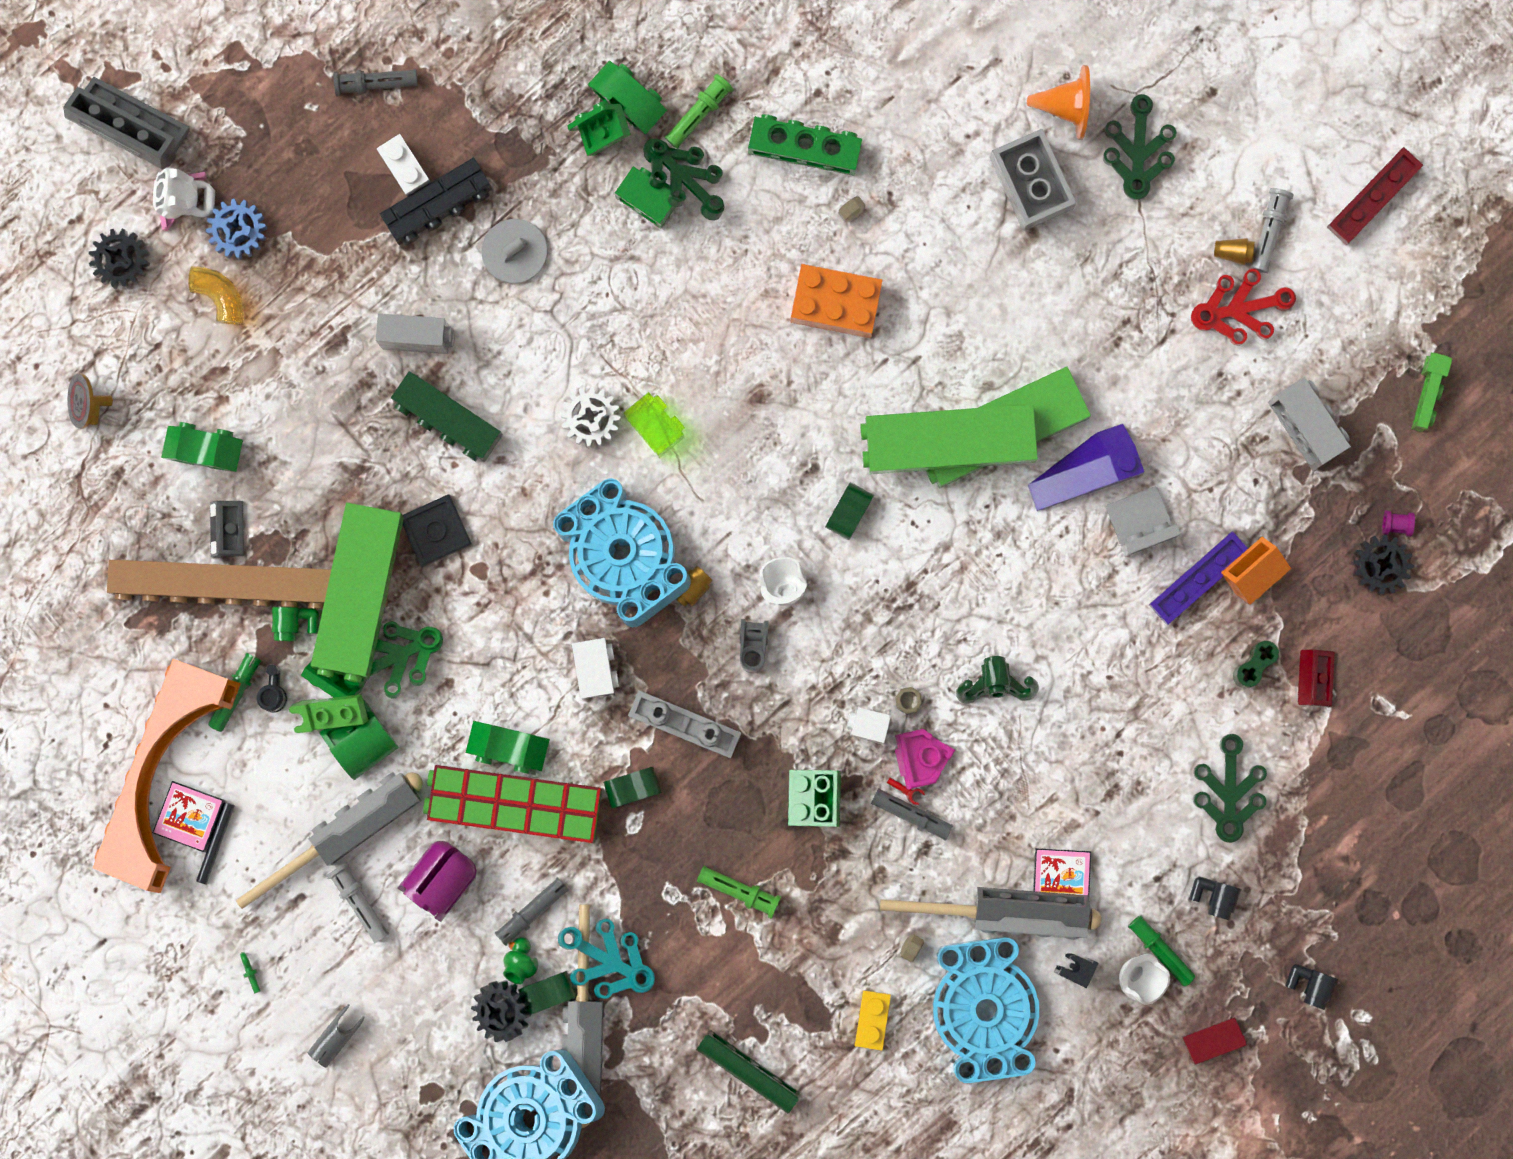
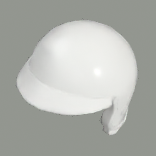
[760,557,808,605]
[1119,954,1170,1005]

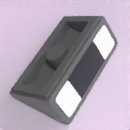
[210,500,244,557]

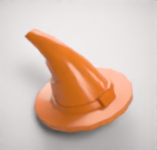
[1027,65,1090,140]

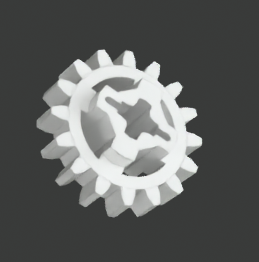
[560,387,621,448]

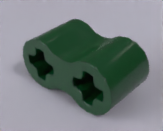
[825,482,874,540]
[1233,641,1279,688]
[603,766,662,809]
[518,971,577,1015]

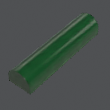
[696,1030,801,1114]

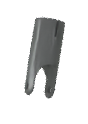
[307,1004,365,1068]

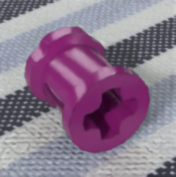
[1382,510,1415,537]

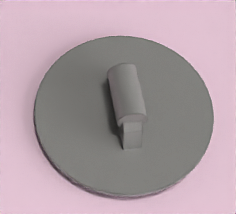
[482,219,547,283]

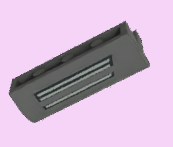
[63,76,190,169]

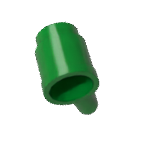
[272,607,319,641]

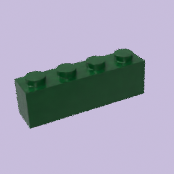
[391,371,503,462]

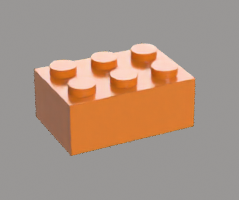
[790,264,883,338]

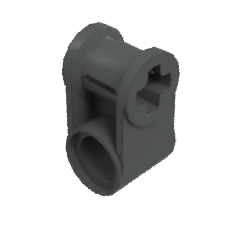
[740,619,769,673]

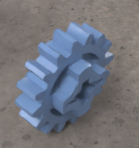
[206,199,267,260]

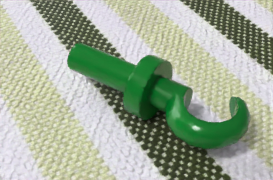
[240,952,261,994]

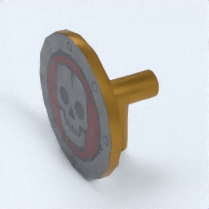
[67,374,113,429]

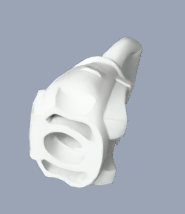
[153,167,215,219]

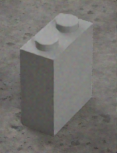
[376,313,454,354]

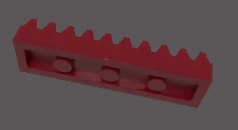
[1327,147,1424,246]

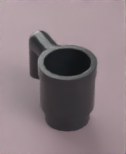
[257,665,288,713]
[1189,877,1242,920]
[1285,964,1339,1010]

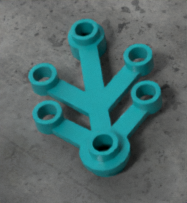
[558,919,655,999]

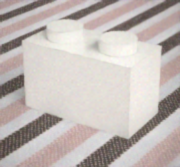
[377,134,431,197]
[572,638,619,700]
[846,707,891,744]

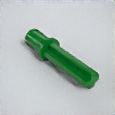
[208,652,262,732]
[1128,915,1195,987]

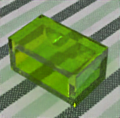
[623,392,685,458]

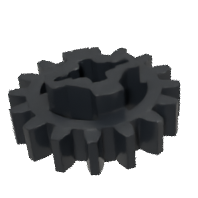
[89,228,150,289]
[1351,535,1414,595]
[471,980,531,1042]

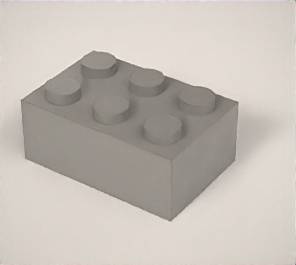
[990,129,1076,231]
[1268,377,1351,471]

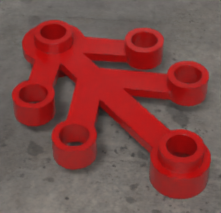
[1191,269,1296,346]

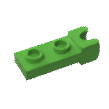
[1411,352,1452,432]
[289,694,368,733]

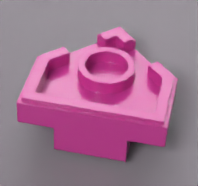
[895,729,955,789]

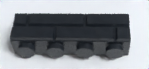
[379,157,492,246]

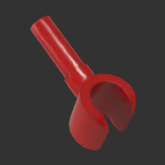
[887,777,925,805]

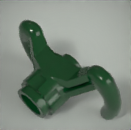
[956,656,1039,704]

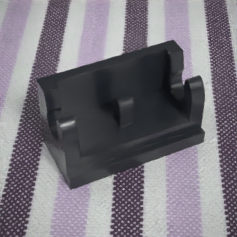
[1054,953,1099,989]

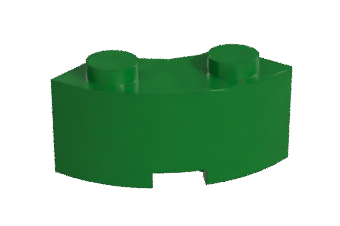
[588,61,667,135]
[161,422,243,472]
[465,721,550,774]

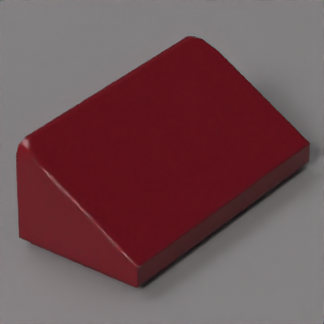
[1298,649,1335,707]
[1182,1017,1247,1065]

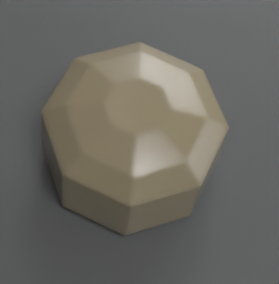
[838,196,865,222]
[895,687,922,714]
[900,934,924,962]

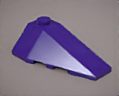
[1028,424,1144,511]

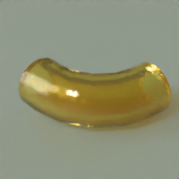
[189,266,244,325]

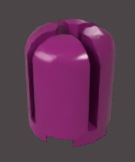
[397,841,477,922]

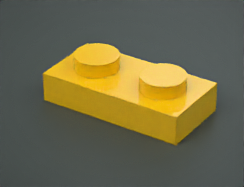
[854,990,891,1050]

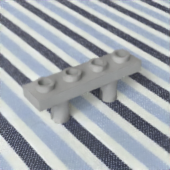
[628,690,741,759]

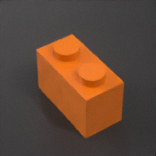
[1221,537,1291,605]

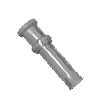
[1251,188,1294,273]
[326,862,389,944]

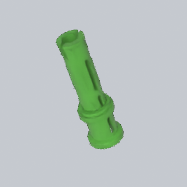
[664,74,734,149]
[697,866,782,919]

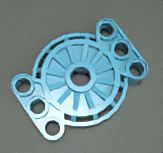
[553,478,691,627]
[933,937,1039,1083]
[454,1049,605,1159]

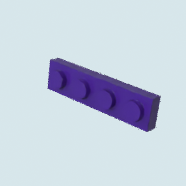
[1149,531,1248,625]

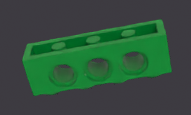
[748,114,862,176]

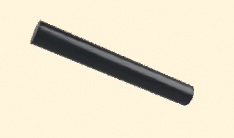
[196,802,235,885]

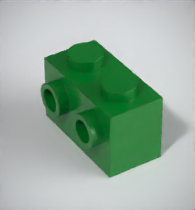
[615,166,679,229]

